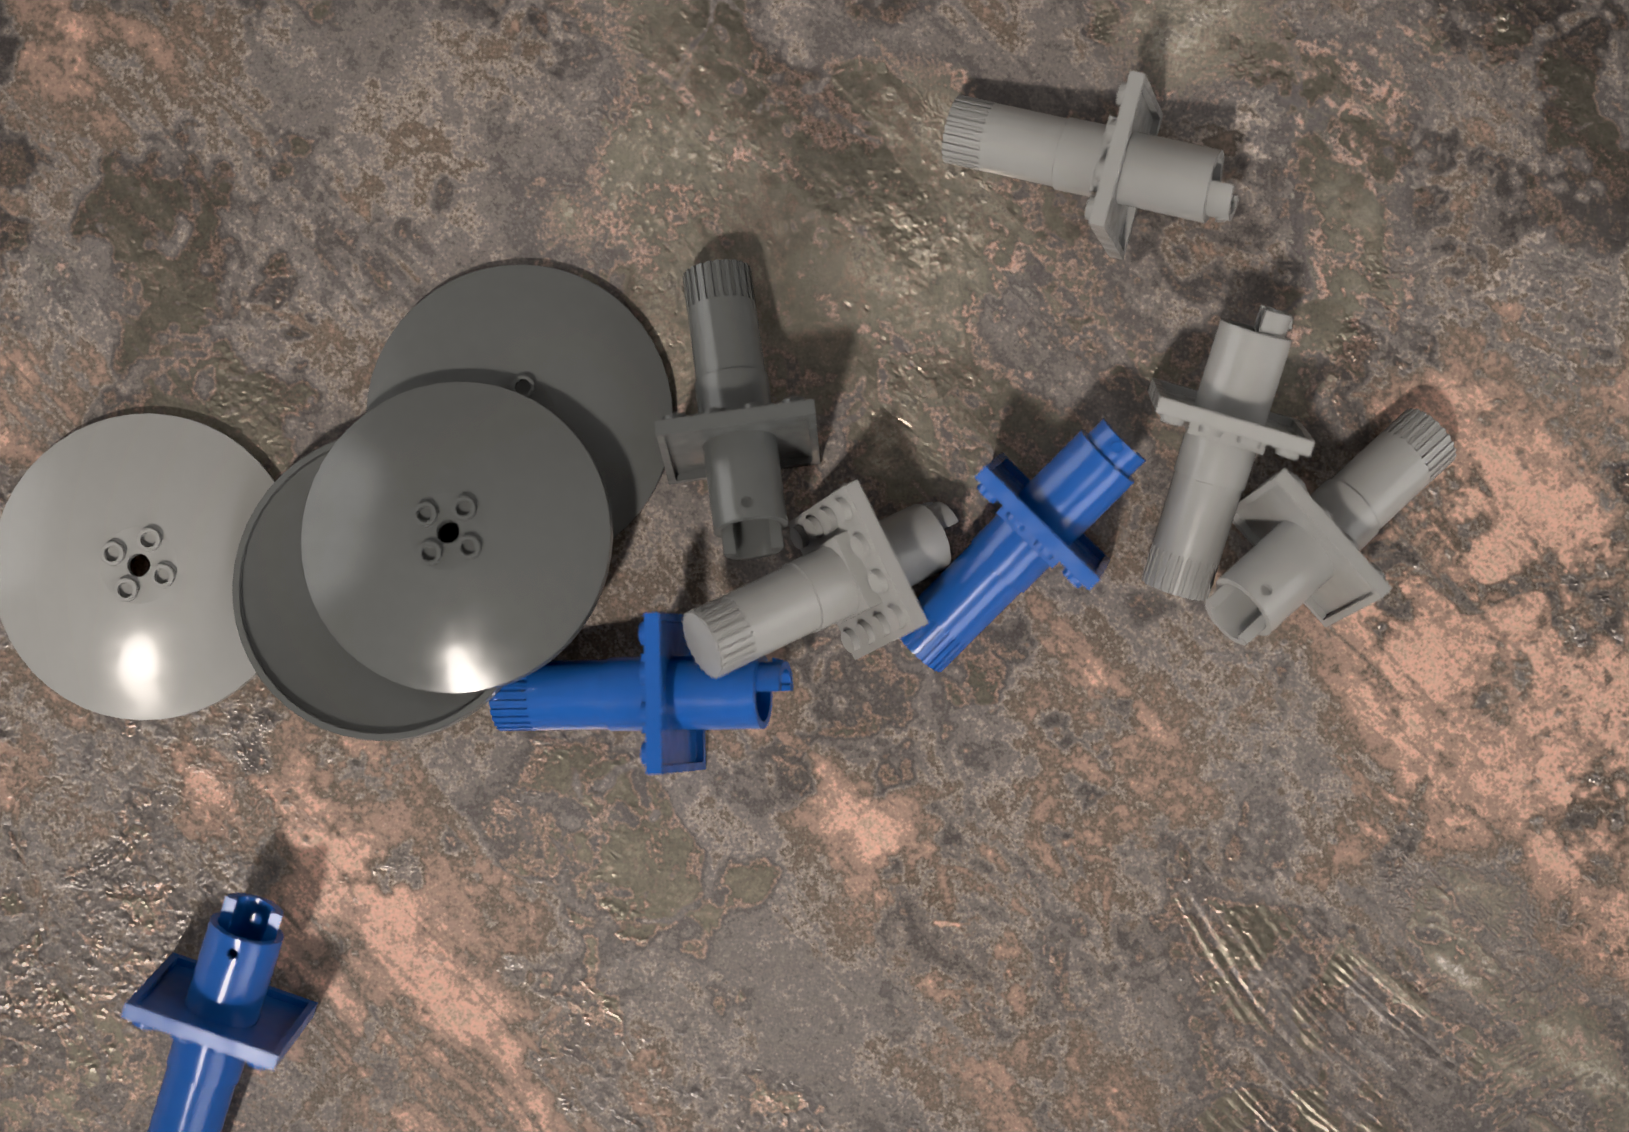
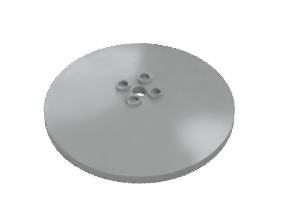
[0,413,276,720]

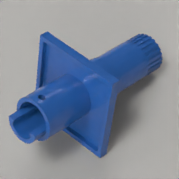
[899,418,1146,672]
[489,612,793,774]
[121,893,318,1132]

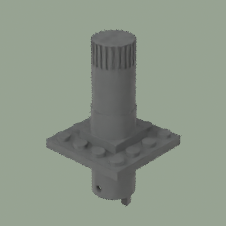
[654,259,821,560]

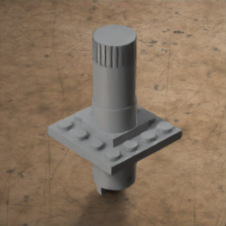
[942,70,1239,260]
[1141,304,1315,601]
[1205,408,1457,645]
[682,479,959,678]

